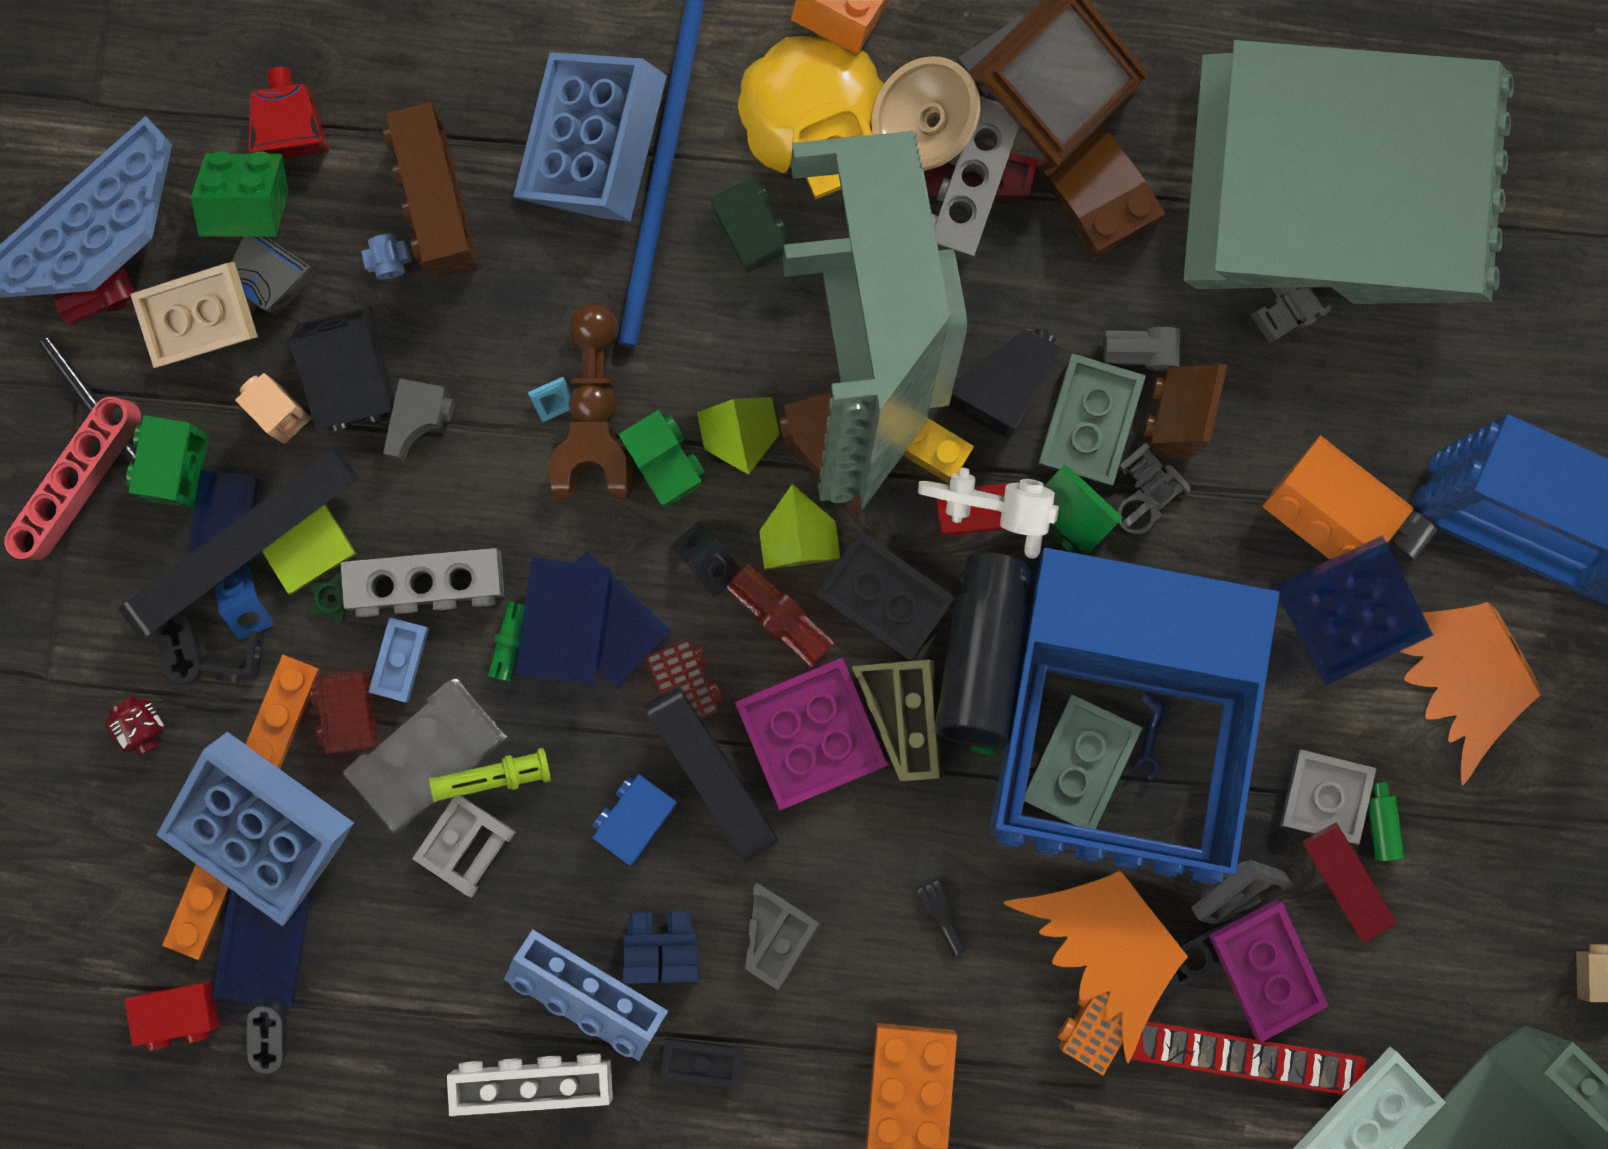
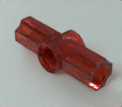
[726,564,834,667]

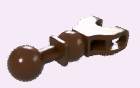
[550,303,634,499]

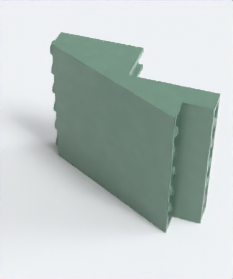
[1184,40,1514,304]

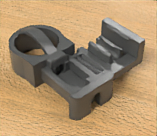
[1251,287,1331,343]
[1116,443,1190,536]

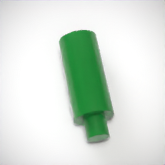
[1368,782,1404,861]

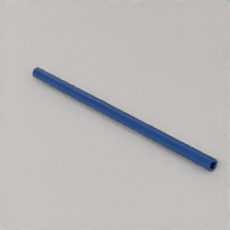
[618,0,705,347]

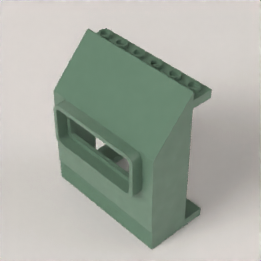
[783,131,967,510]

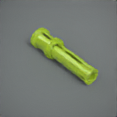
[429,748,551,802]

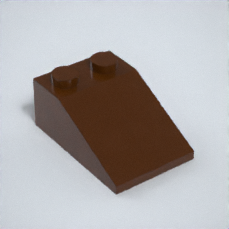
[1037,125,1165,261]
[1143,364,1228,459]
[779,392,861,516]

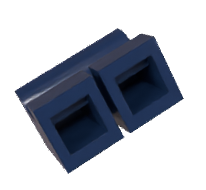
[623,910,700,984]

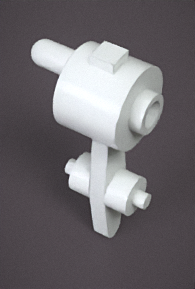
[918,468,1059,558]

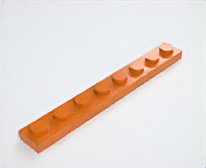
[162,654,321,960]

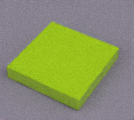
[262,504,357,595]

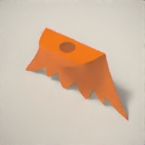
[1366,602,1541,786]
[1003,871,1188,1063]

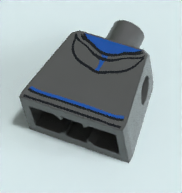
[231,237,317,318]

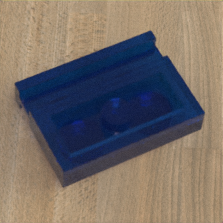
[190,470,259,548]

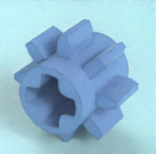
[361,234,412,280]

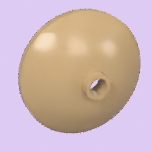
[871,56,980,171]

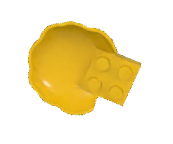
[738,35,884,200]

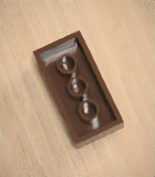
[383,102,479,278]

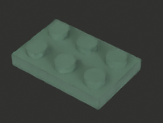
[1038,353,1146,487]
[1024,694,1142,829]

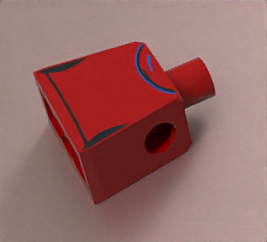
[249,67,329,159]

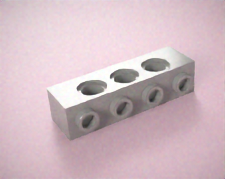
[932,96,1019,264]
[341,548,505,617]

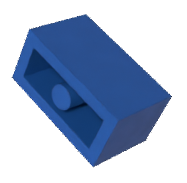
[592,774,679,866]

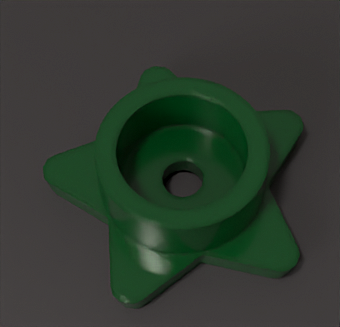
[310,573,344,623]

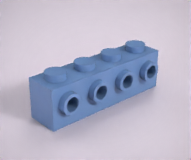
[504,929,668,1061]

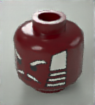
[105,696,165,756]

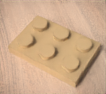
[130,262,258,368]

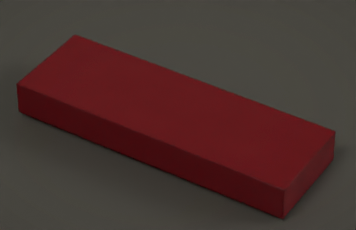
[1302,822,1397,943]

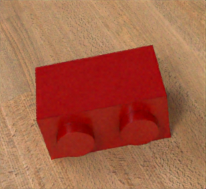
[125,981,220,1051]

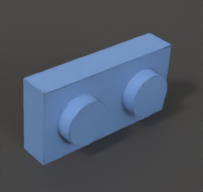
[368,617,429,703]

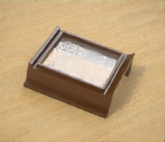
[968,0,1150,178]

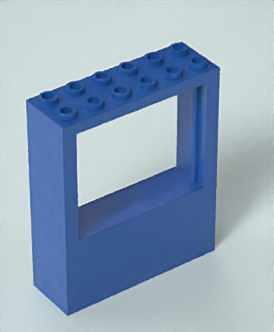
[1412,414,1608,605]
[989,548,1279,884]

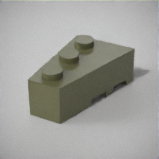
[852,660,945,781]

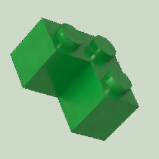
[618,410,705,510]

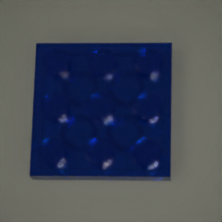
[1274,535,1433,686]

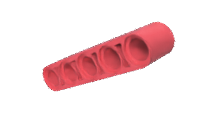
[4,397,141,560]

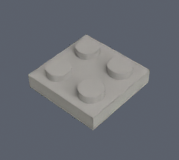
[1280,749,1376,845]

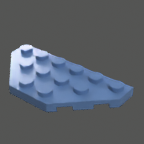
[0,116,172,298]

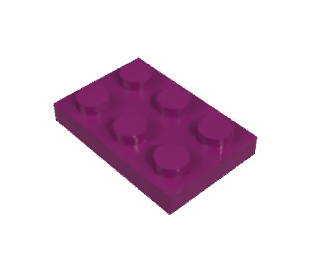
[1209,899,1329,1043]

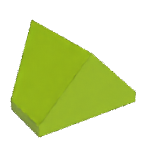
[697,397,780,475]
[759,484,841,570]

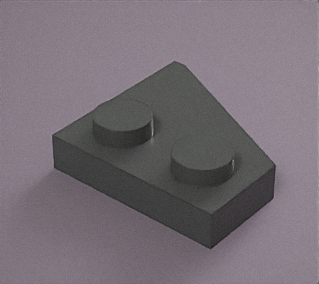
[745,883,822,991]

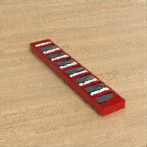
[1131,1021,1366,1095]

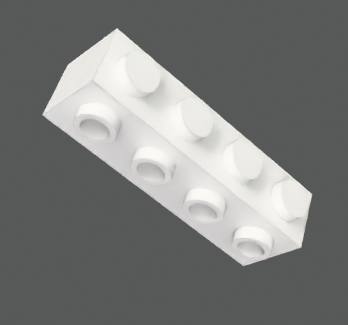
[447,1053,613,1116]

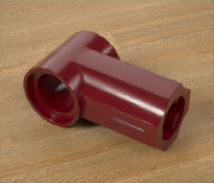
[53,265,135,326]

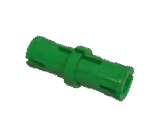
[487,601,531,682]

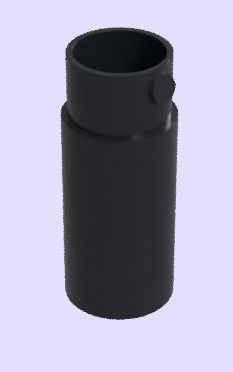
[934,553,1034,747]

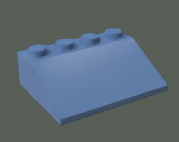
[513,52,667,221]
[156,732,354,926]

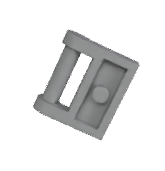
[412,795,516,898]

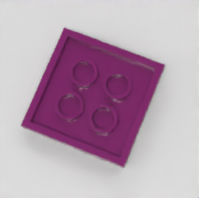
[735,657,888,811]

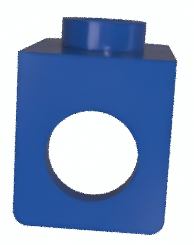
[214,564,273,640]

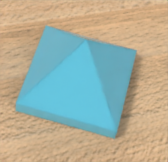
[528,377,571,423]

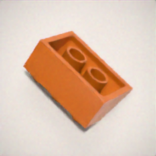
[1262,435,1414,579]

